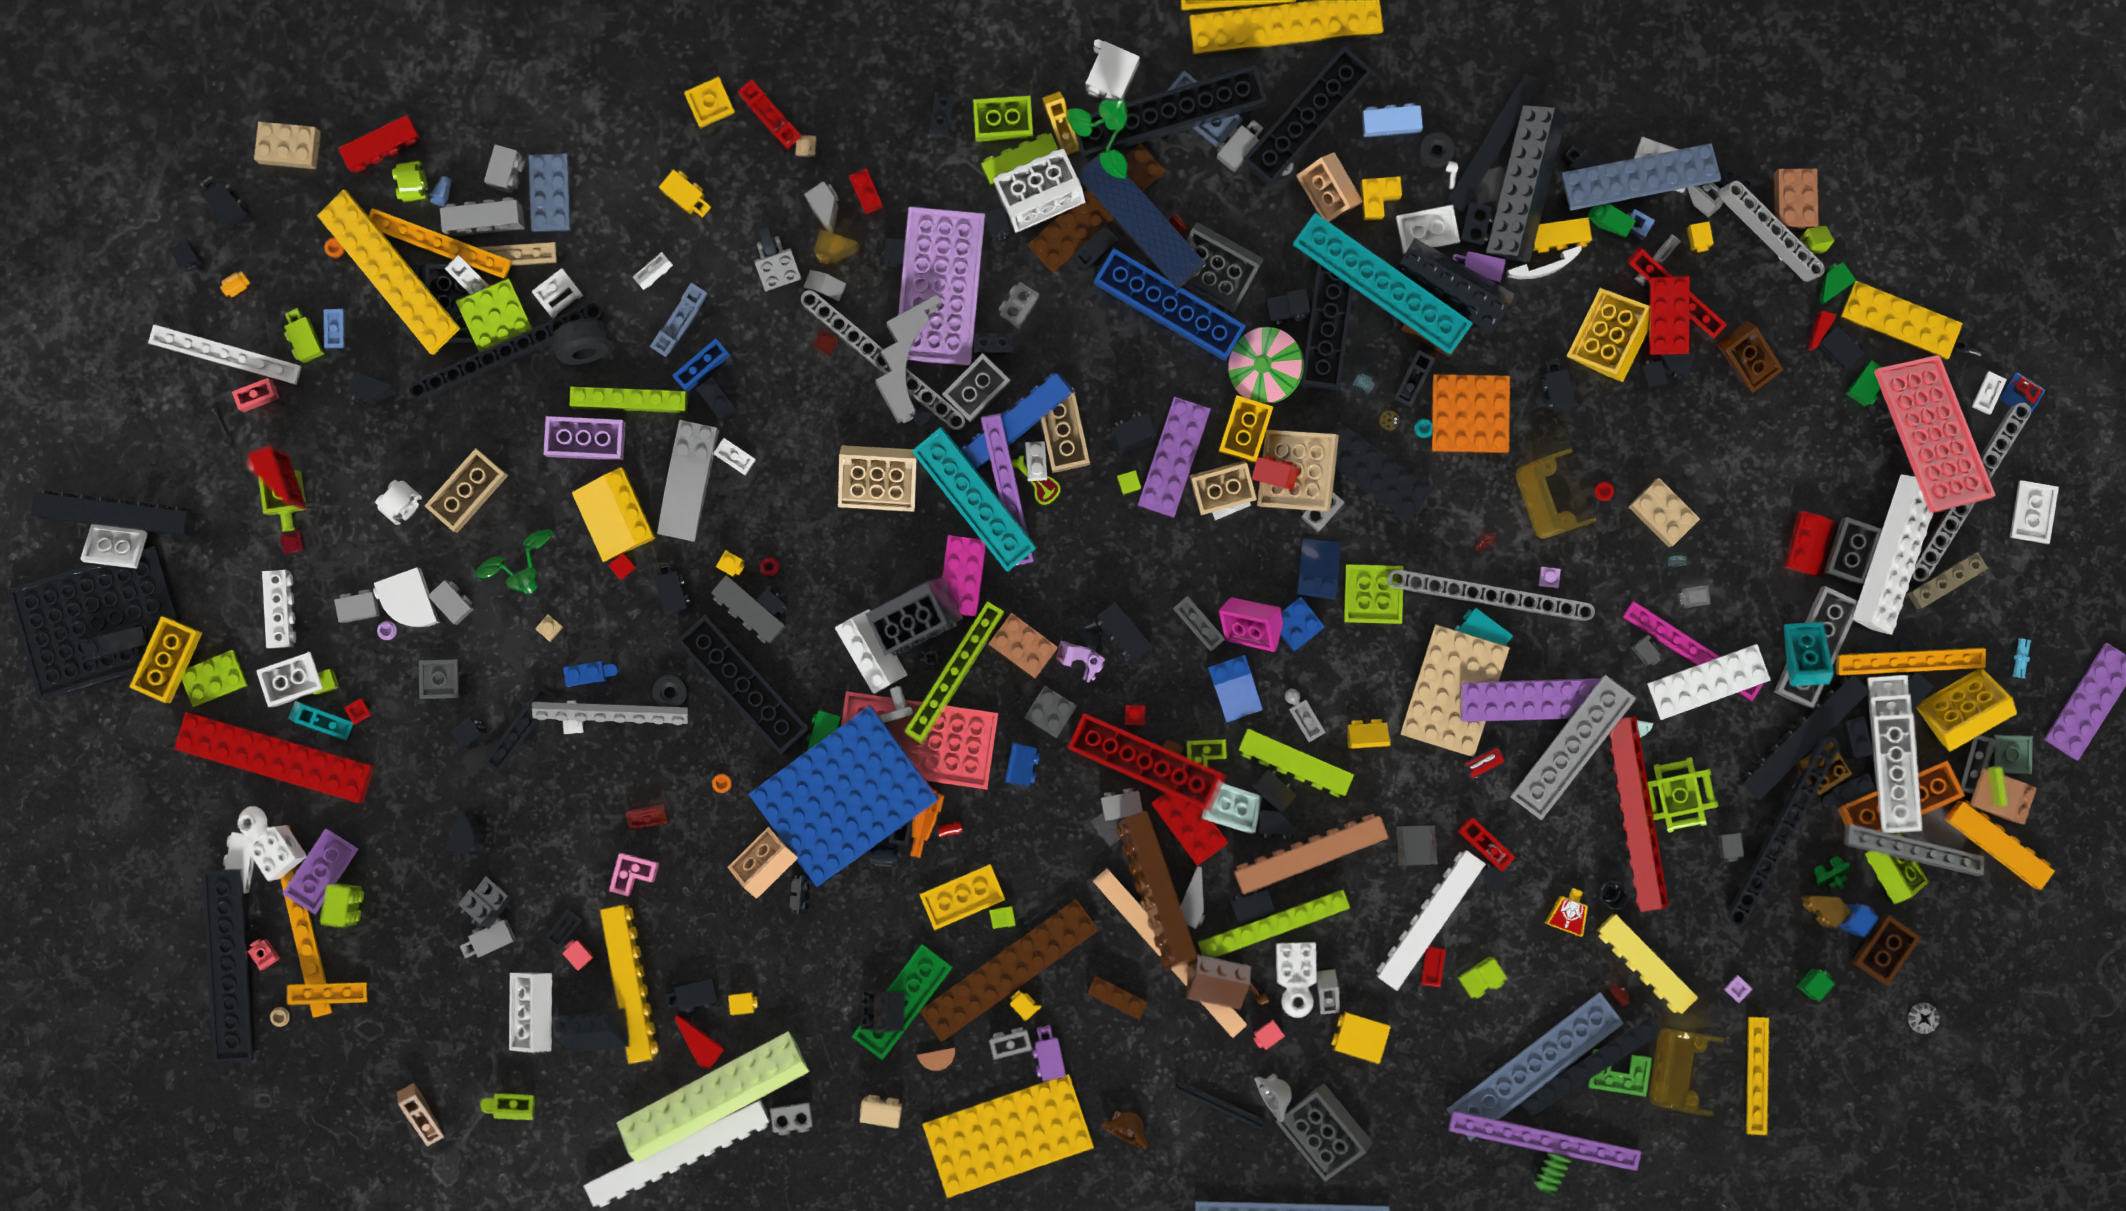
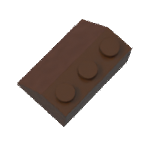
[1186,955,1251,1009]

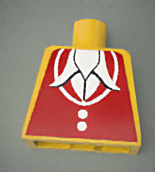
[1545,888,1588,937]

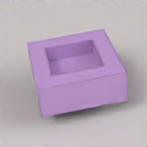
[1538,567,1561,589]
[1724,975,1752,1003]

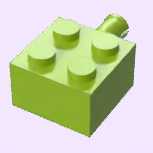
[258,470,307,532]

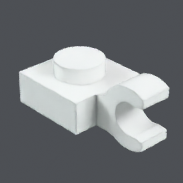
[563,700,584,734]

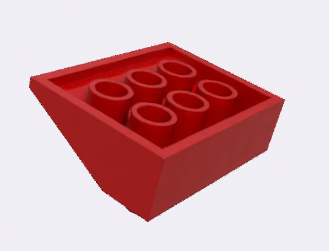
[247,446,307,509]

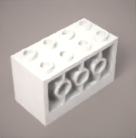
[993,148,1085,233]

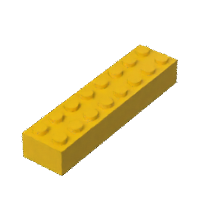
[600,904,659,1064]

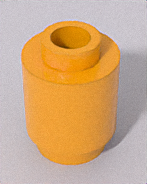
[220,271,250,297]

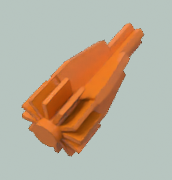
[910,789,944,858]

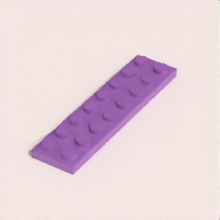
[1460,678,1613,722]

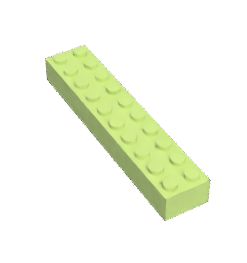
[617,1031,809,1163]

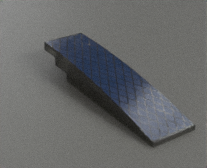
[1076,150,1207,290]

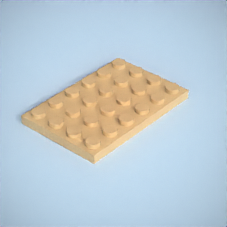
[1400,624,1509,757]

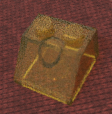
[813,230,860,264]

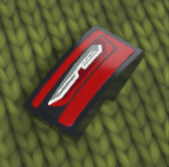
[1462,745,1508,781]

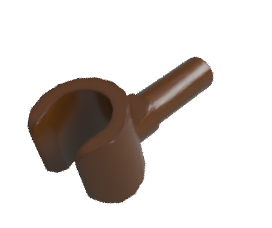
[1249,981,1268,1005]

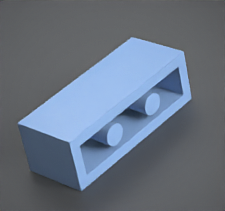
[1362,103,1422,137]

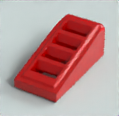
[1808,311,1836,351]

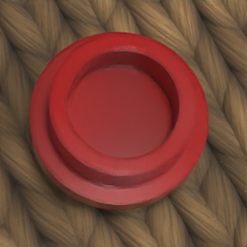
[1594,482,1614,501]

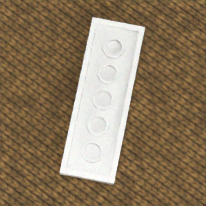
[1647,644,1770,720]

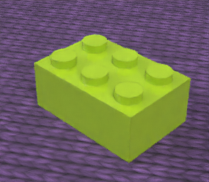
[973,96,1033,142]
[321,883,364,927]

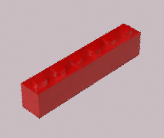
[1626,247,1727,339]

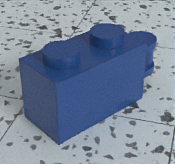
[563,661,619,687]

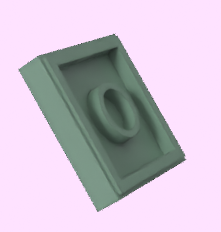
[1992,735,2033,774]

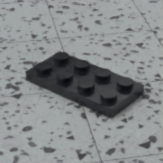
[1833,624,1917,688]

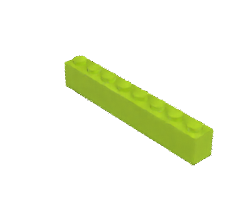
[905,601,1004,744]
[1197,889,1350,958]

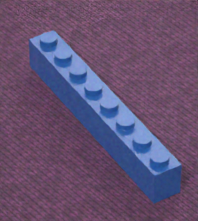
[960,373,1075,471]

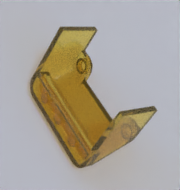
[1515,448,1596,539]
[1649,1028,1724,1116]

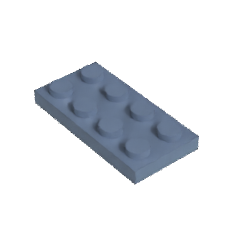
[1169,71,1243,148]
[529,154,571,232]

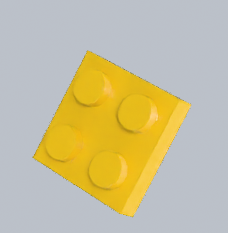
[684,77,735,128]

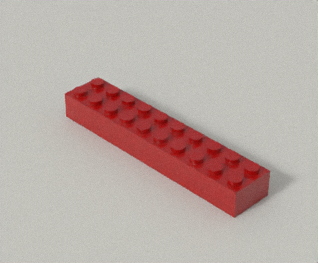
[174,712,375,803]

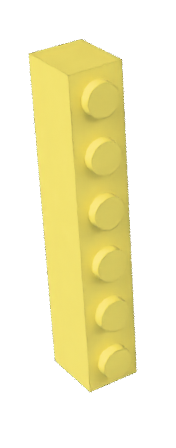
[1597,914,1698,1014]

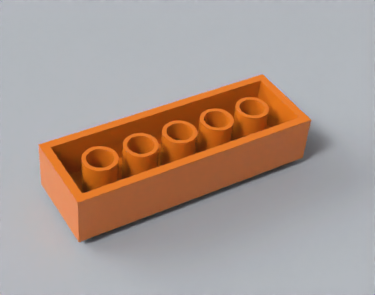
[1838,761,1965,832]

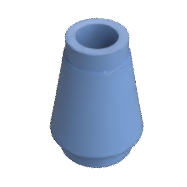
[430,176,452,206]

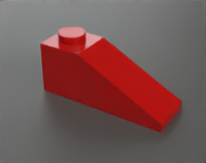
[1457,817,1515,871]
[675,1014,725,1069]

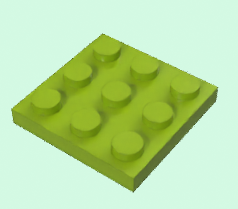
[456,278,532,352]
[1344,565,1404,624]

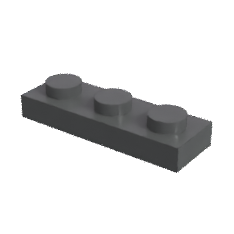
[1173,596,1225,652]

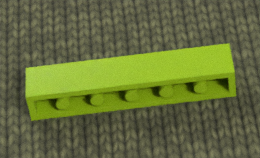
[570,387,688,413]
[1238,729,1354,798]

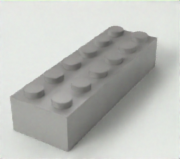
[1774,586,1858,708]

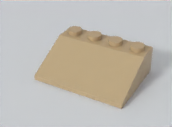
[838,445,918,512]

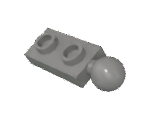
[1285,689,1325,743]

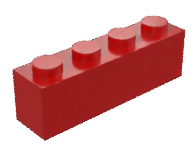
[338,115,420,172]

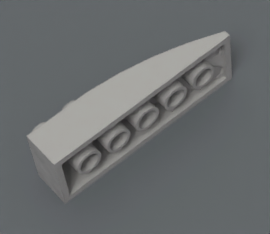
[657,420,719,542]

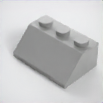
[804,181,838,235]

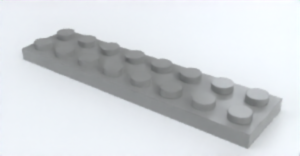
[1510,674,1636,820]

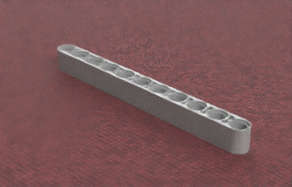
[801,290,965,432]
[1910,403,2031,582]
[1386,570,1595,621]

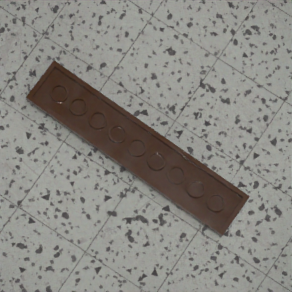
[920,899,1099,1042]

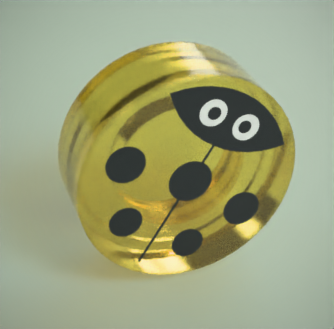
[1379,411,1399,431]

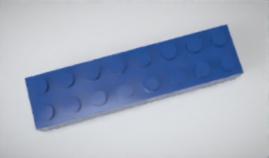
[1094,248,1246,361]

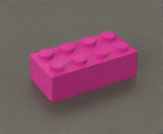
[943,535,986,617]

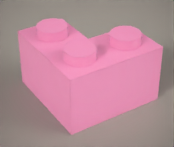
[609,853,659,896]

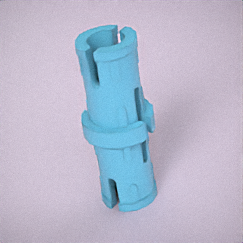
[2013,638,2031,678]

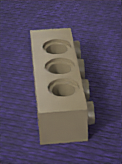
[1907,552,1988,609]

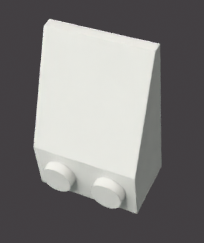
[256,652,323,707]

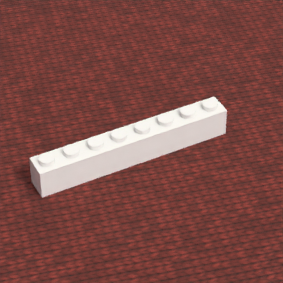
[1376,850,1485,990]

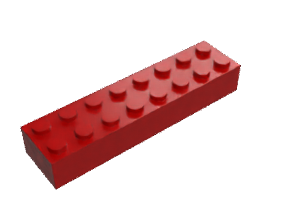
[1068,713,1226,812]

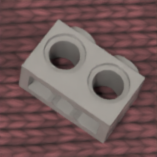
[1301,492,1345,532]
[770,1102,813,1135]

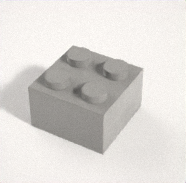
[484,145,525,194]

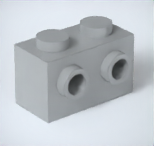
[989,1027,1032,1059]

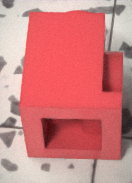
[248,939,280,970]

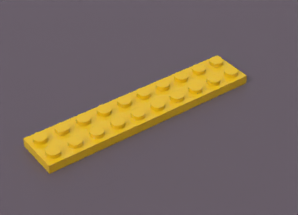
[1190,0,1383,54]
[317,189,460,355]

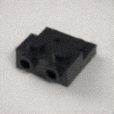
[458,876,512,929]

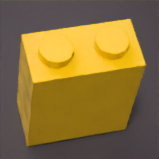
[1332,1012,1390,1064]

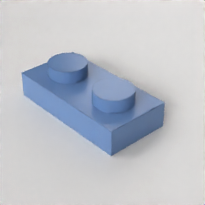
[324,309,345,348]

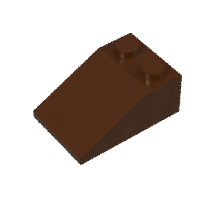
[1716,321,1783,393]

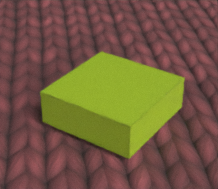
[1117,470,1141,495]

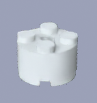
[375,480,422,525]

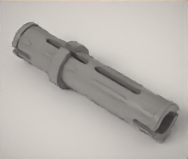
[1635,234,1681,286]

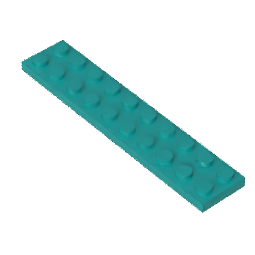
[1293,213,1473,355]

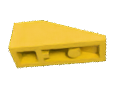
[1042,92,1080,155]

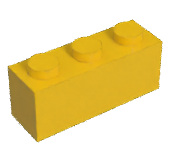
[1533,218,1592,253]

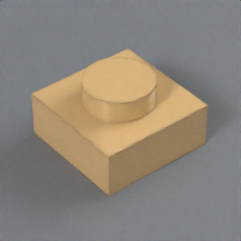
[796,135,816,156]
[535,615,563,642]

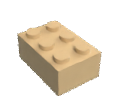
[254,122,320,169]
[1628,478,1700,547]

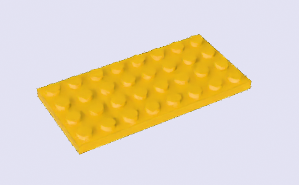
[923,1074,1094,1198]

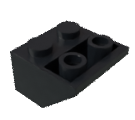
[861,991,905,1032]

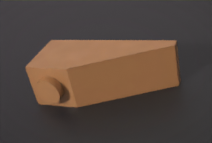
[397,1083,444,1146]

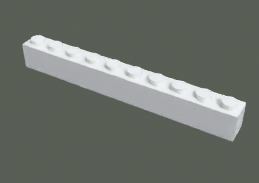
[584,1099,770,1207]

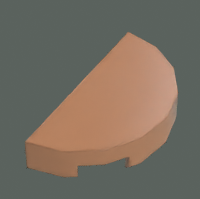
[917,1047,955,1071]

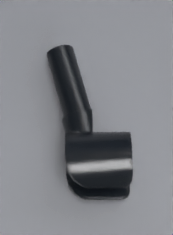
[1955,340,1982,356]

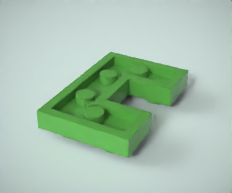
[1588,1049,1652,1096]

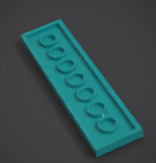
[912,427,1038,572]

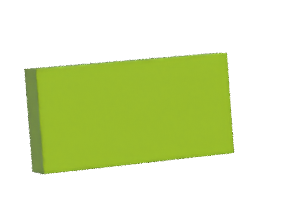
[1988,767,2008,807]

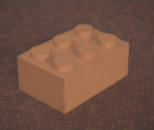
[1774,169,1818,230]
[989,613,1058,679]

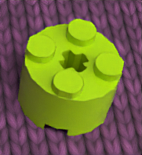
[392,161,428,202]

